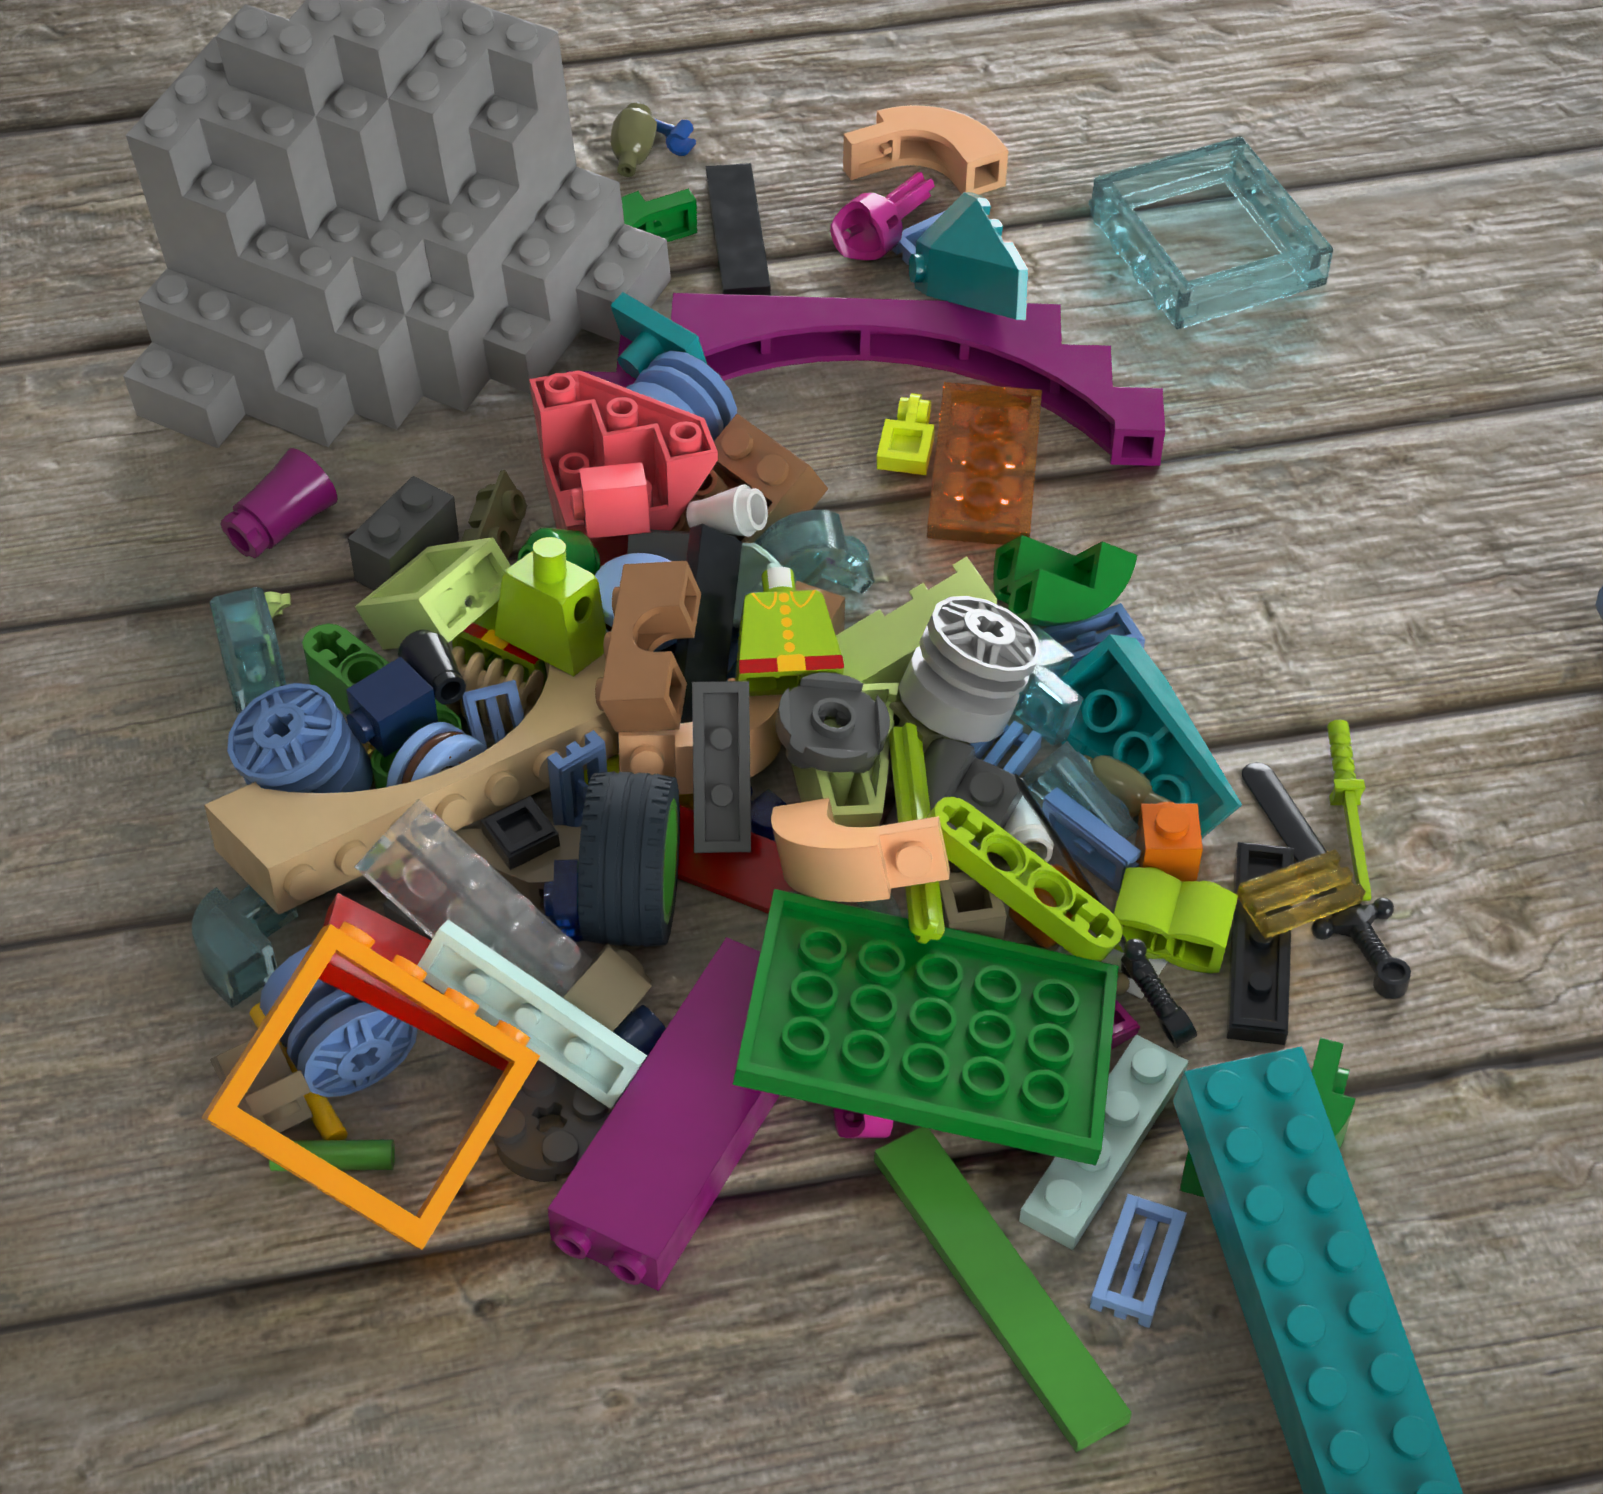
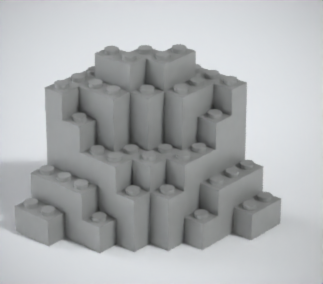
[123,0,671,448]

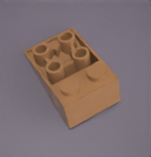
[671,413,828,550]

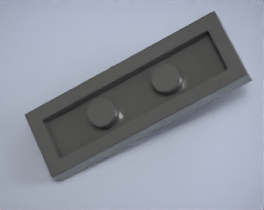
[692,681,751,853]

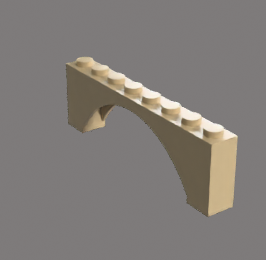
[204,654,619,915]

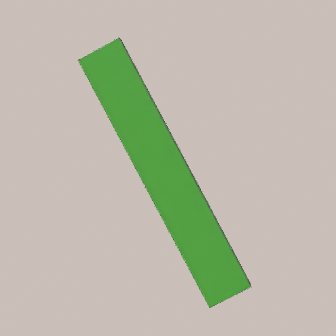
[874,1127,1132,1453]

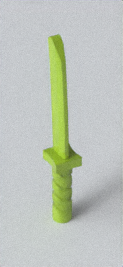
[1327,719,1371,901]

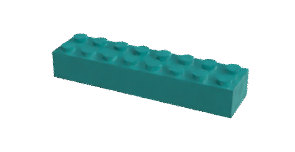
[1173,1046,1463,1494]

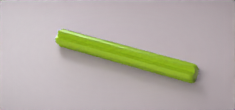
[889,722,945,944]

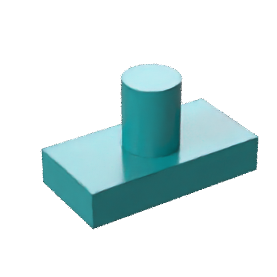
[610,292,707,379]

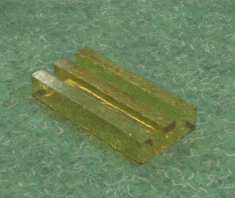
[1236,849,1366,939]

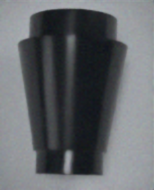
[398,630,466,705]

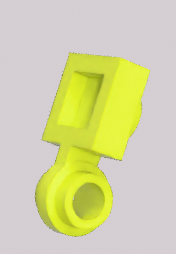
[877,393,934,475]

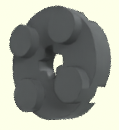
[775,673,890,773]
[492,1062,609,1182]

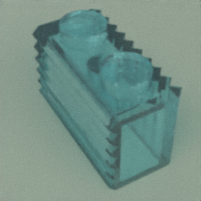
[210,587,287,713]

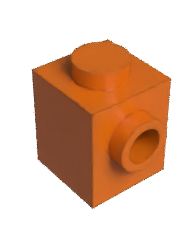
[1135,802,1203,882]

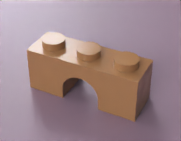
[595,561,701,732]

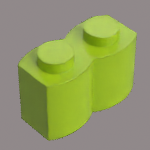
[1114,867,1238,973]

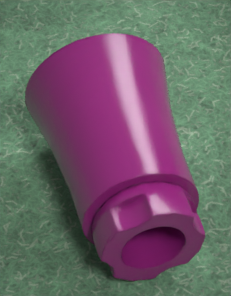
[221,448,338,559]

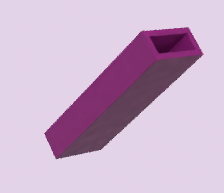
[547,937,779,1291]

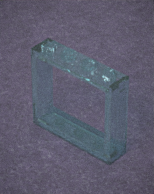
[1088,136,1333,330]

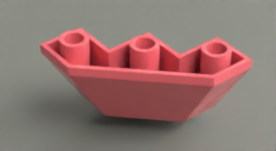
[529,370,718,566]

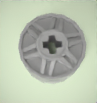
[898,596,1042,743]

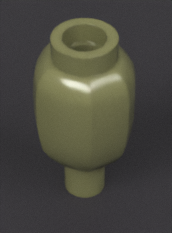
[610,103,657,177]
[1071,755,1172,818]

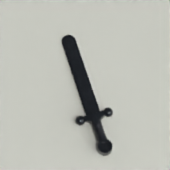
[1242,762,1411,999]
[1014,774,1197,1048]

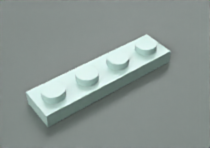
[417,920,647,1109]
[1019,1034,1188,1250]

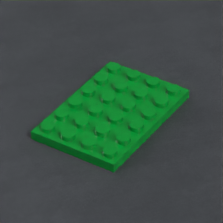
[732,889,1119,1166]

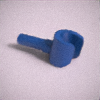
[654,118,696,156]

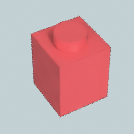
[571,462,651,539]

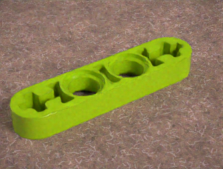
[926,797,1122,962]

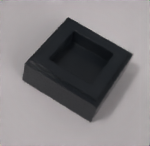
[481,796,560,870]

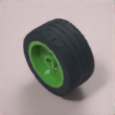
[578,771,680,947]

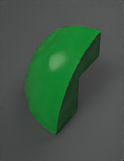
[993,535,1138,626]

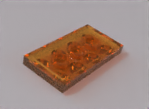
[927,382,1042,545]

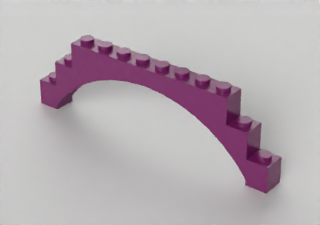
[566,293,1165,466]

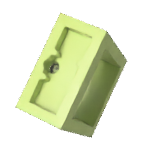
[355,537,511,650]

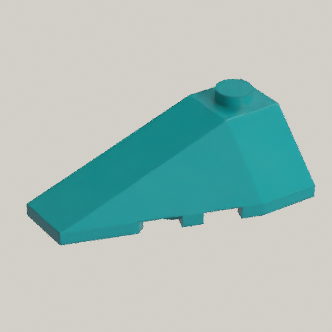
[909,192,1028,320]
[1032,634,1242,839]

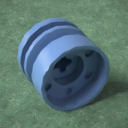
[626,351,737,441]
[227,683,373,793]
[260,944,418,1097]

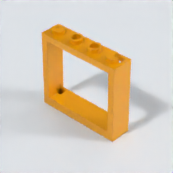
[201,922,540,1250]

